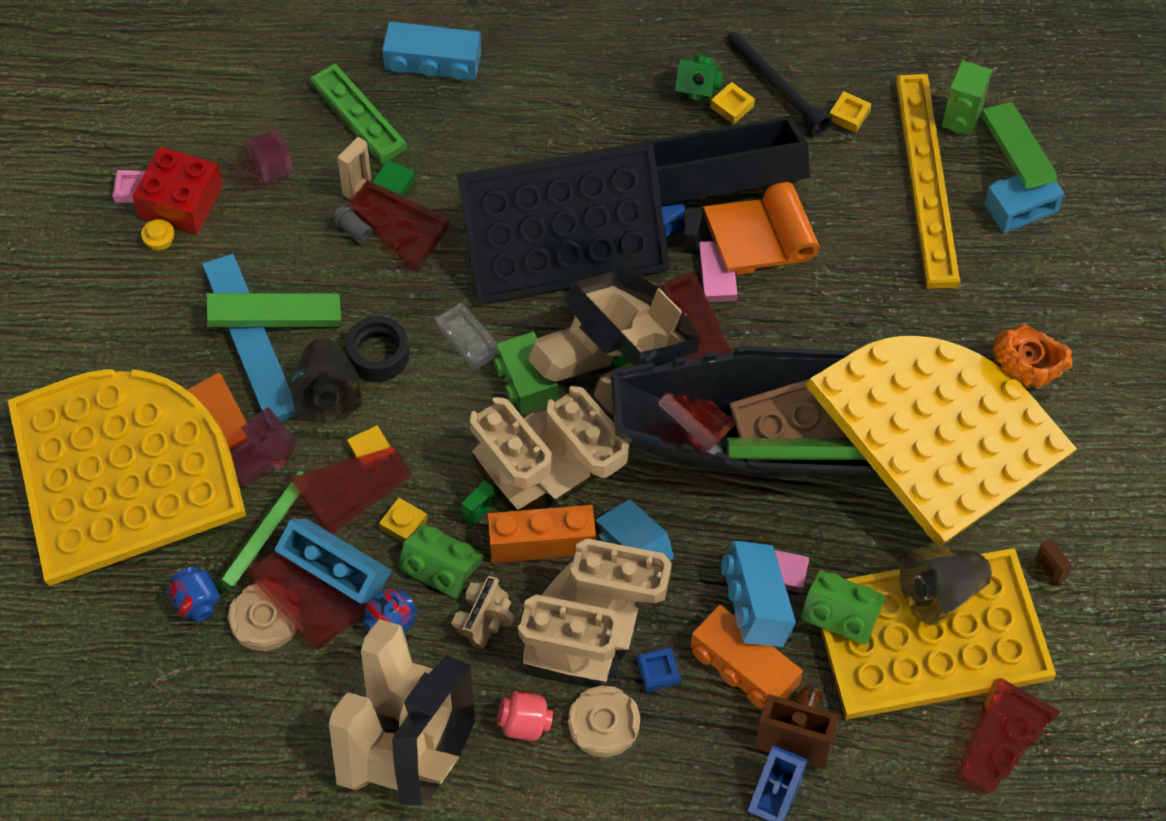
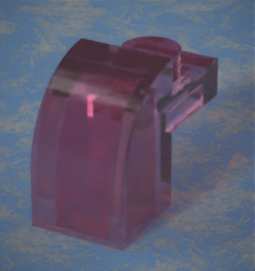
[243,129,294,185]
[231,406,296,487]

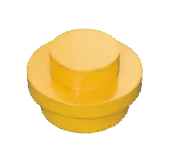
[141,219,175,251]

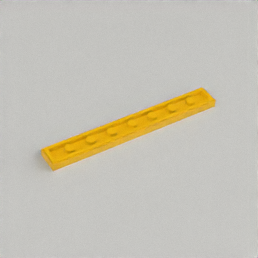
[896,74,960,289]

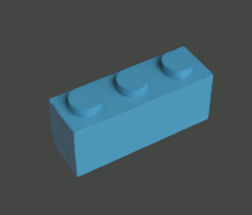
[382,21,482,80]
[274,518,392,604]
[721,541,796,647]

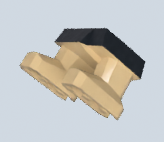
[528,268,700,415]
[518,538,672,687]
[329,619,475,805]

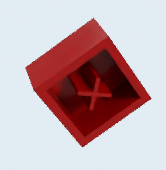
[133,146,223,235]

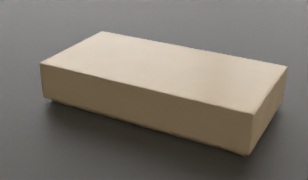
[337,137,372,200]

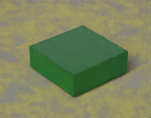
[372,159,416,201]
[461,480,495,526]

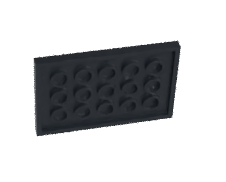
[457,140,670,304]

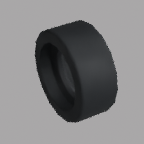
[345,316,410,382]

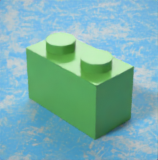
[942,60,992,136]
[493,331,558,415]

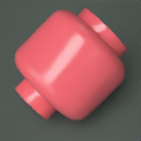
[497,690,553,742]

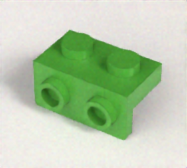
[398,524,484,599]
[801,570,886,644]

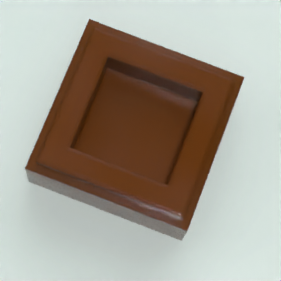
[1035,538,1072,586]

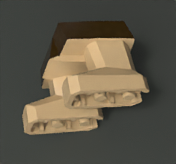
[470,386,629,511]

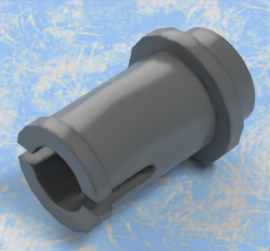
[332,205,374,244]

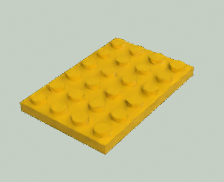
[810,548,1056,720]

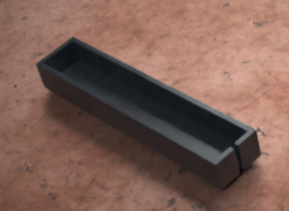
[651,116,810,206]

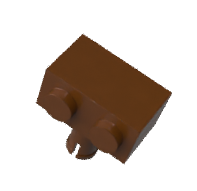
[755,686,840,770]

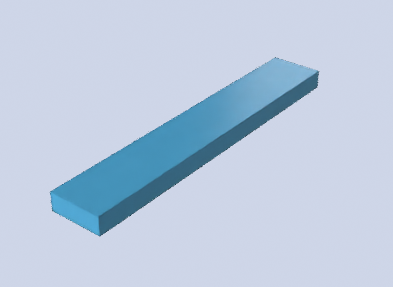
[202,254,299,426]

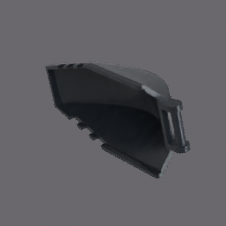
[611,346,879,477]

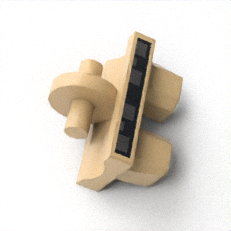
[451,576,515,650]

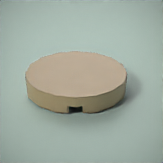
[228,582,300,651]
[568,685,640,758]

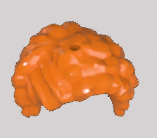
[992,324,1072,389]

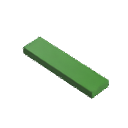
[310,63,407,164]
[982,102,1057,189]
[206,293,341,327]
[727,438,866,460]
[215,470,310,593]

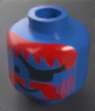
[167,567,220,622]
[363,588,418,632]

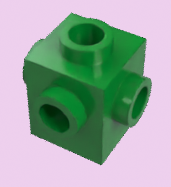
[675,54,724,101]

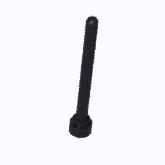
[727,32,832,136]

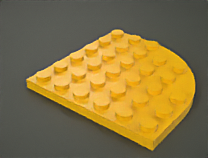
[805,336,1077,548]
[8,369,246,586]

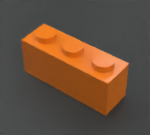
[488,505,596,563]
[691,605,803,709]

